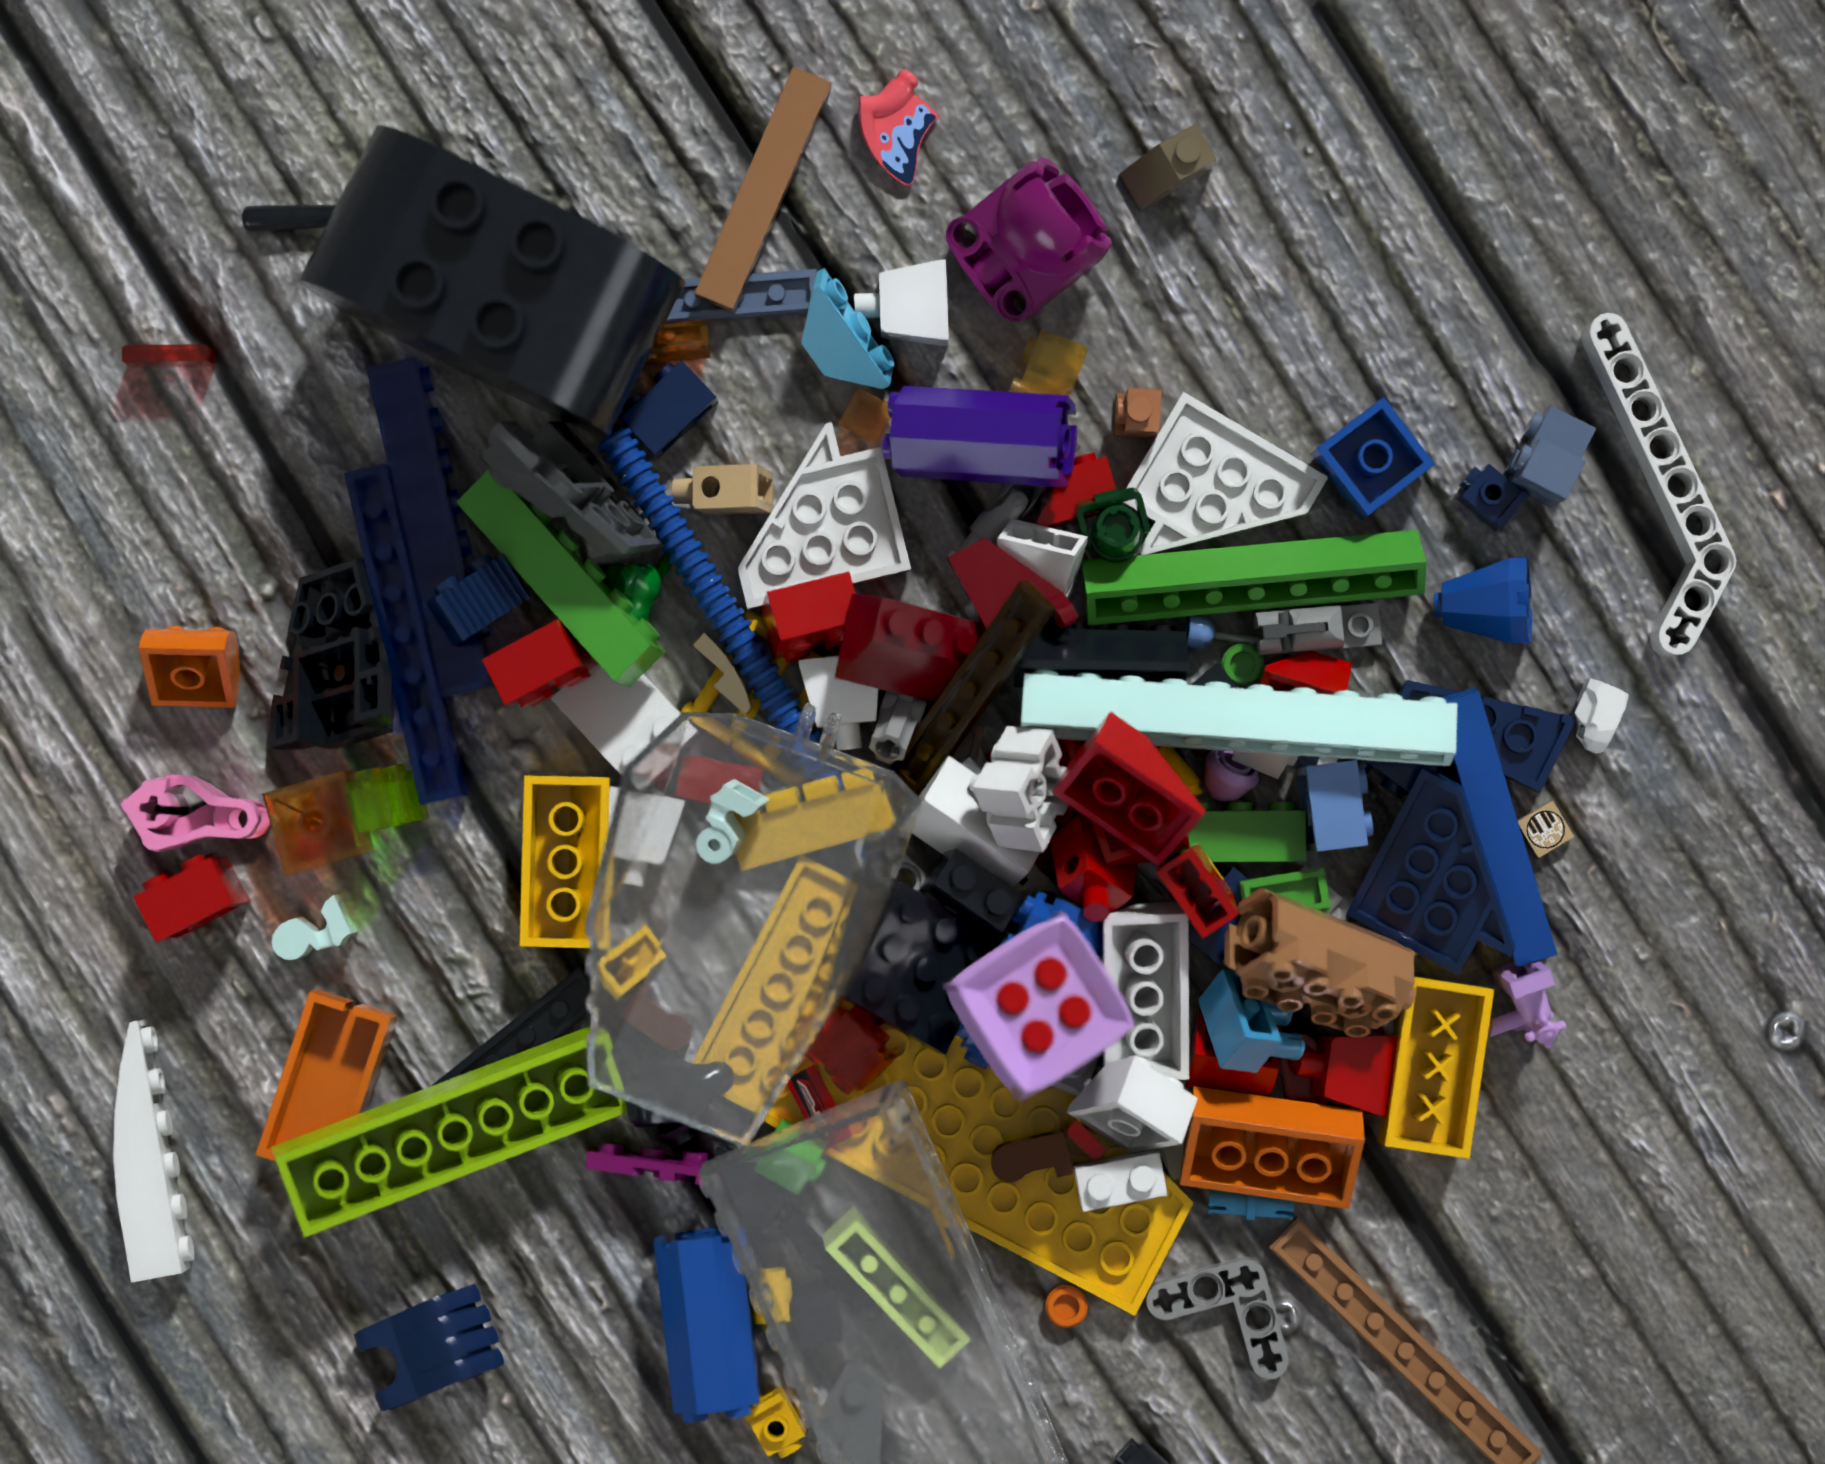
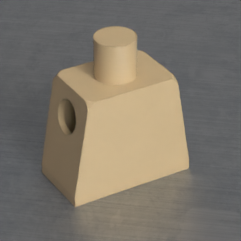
[672,464,774,515]

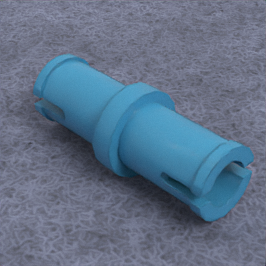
[1208,1189,1294,1220]

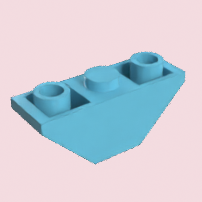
[801,268,894,389]

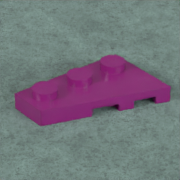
[585,1142,716,1187]

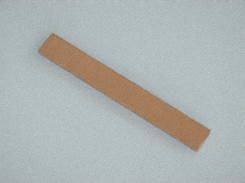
[1268,1216,1543,1464]

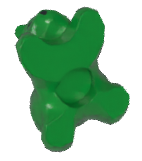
[603,552,673,641]

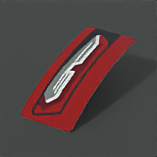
[786,1065,851,1150]

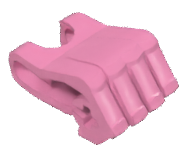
[120,775,273,852]

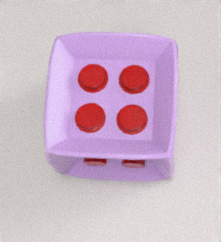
[943,911,1136,1100]

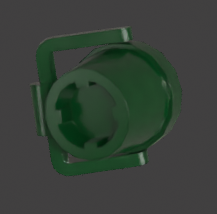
[1075,487,1151,562]

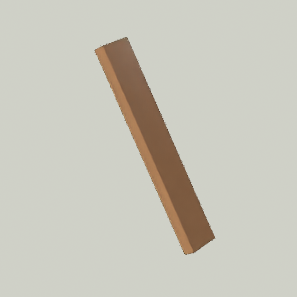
[694,67,832,313]

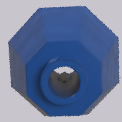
[1434,557,1533,645]

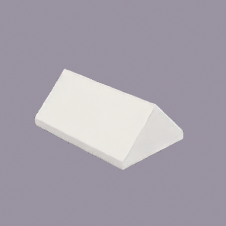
[900,755,1040,888]

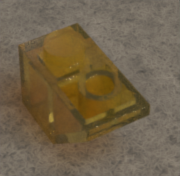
[1009,329,1089,395]

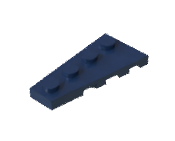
[1398,680,1577,793]

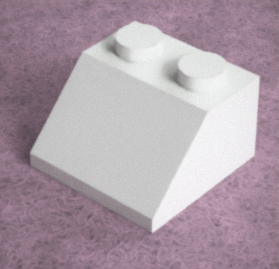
[1067,1056,1198,1153]

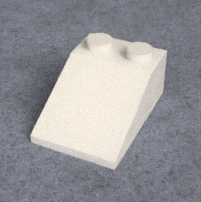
[551,664,699,790]

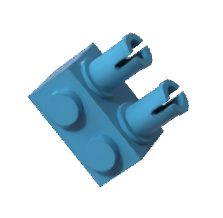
[1198,969,1305,1073]

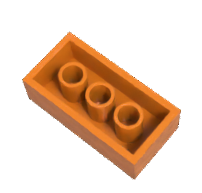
[1180,1086,1365,1209]

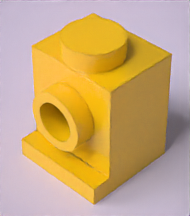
[744,1386,806,1458]

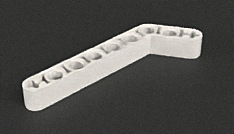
[1581,313,1736,657]

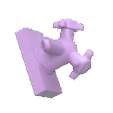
[1488,960,1566,1048]

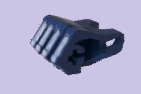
[354,1284,504,1411]

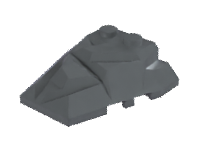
[482,421,661,554]

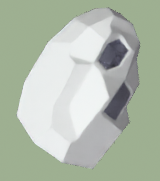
[1574,678,1629,754]

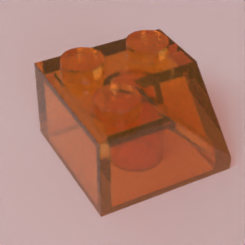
[262,770,375,876]

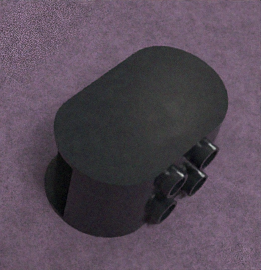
[298,125,686,438]

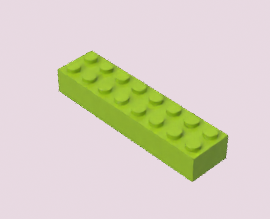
[271,1024,627,1238]

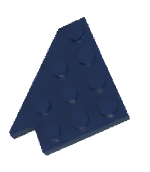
[1346,766,1516,976]

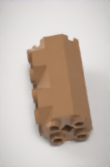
[1224,888,1416,1037]

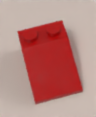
[1052,711,1206,866]

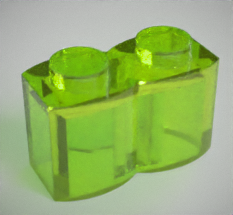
[345,763,429,834]

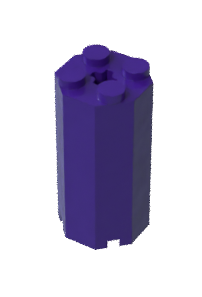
[882,386,1077,487]

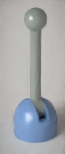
[1183,615,1263,649]

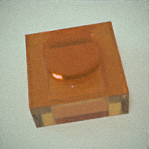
[838,387,890,445]

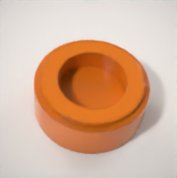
[1045,1283,1088,1328]

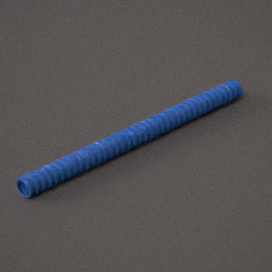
[598,427,883,861]

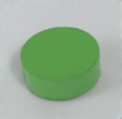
[1220,643,1264,686]

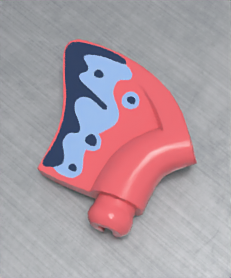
[858,70,939,186]

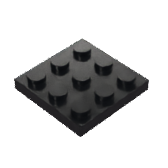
[839,881,1000,1055]

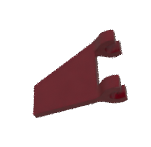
[947,538,1079,630]

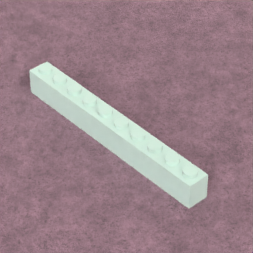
[1021,670,1457,766]

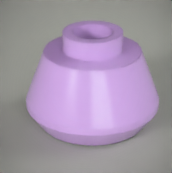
[1204,750,1259,802]

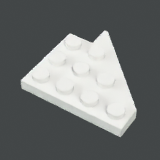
[1122,392,1328,555]
[737,422,911,610]

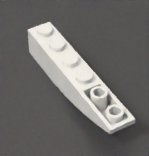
[113,1019,194,1282]

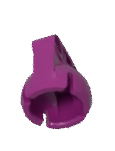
[946,157,1112,322]

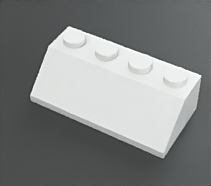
[1102,901,1189,1080]

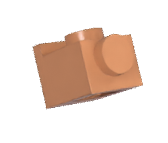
[1114,388,1162,438]

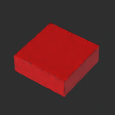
[1064,1117,1107,1161]

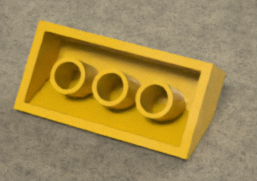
[520,775,610,948]

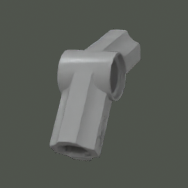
[869,691,928,764]

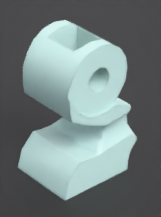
[696,779,770,864]
[271,894,358,960]

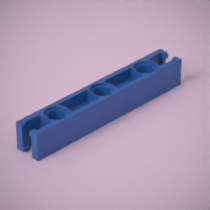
[1441,688,1558,967]

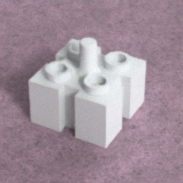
[969,726,1069,852]

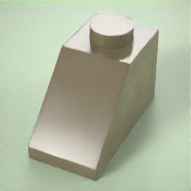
[1119,123,1217,210]

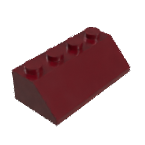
[834,594,985,702]

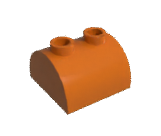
[138,626,240,708]

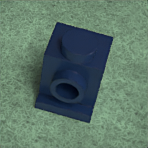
[1457,464,1529,531]

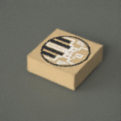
[1518,801,1574,858]

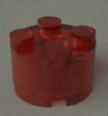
[800,995,900,1095]

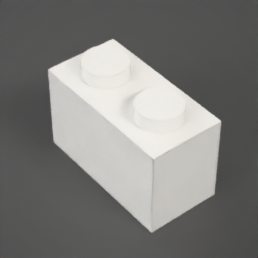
[1072,1149,1168,1212]

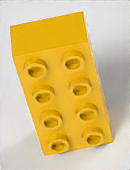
[1378,976,1494,1159]

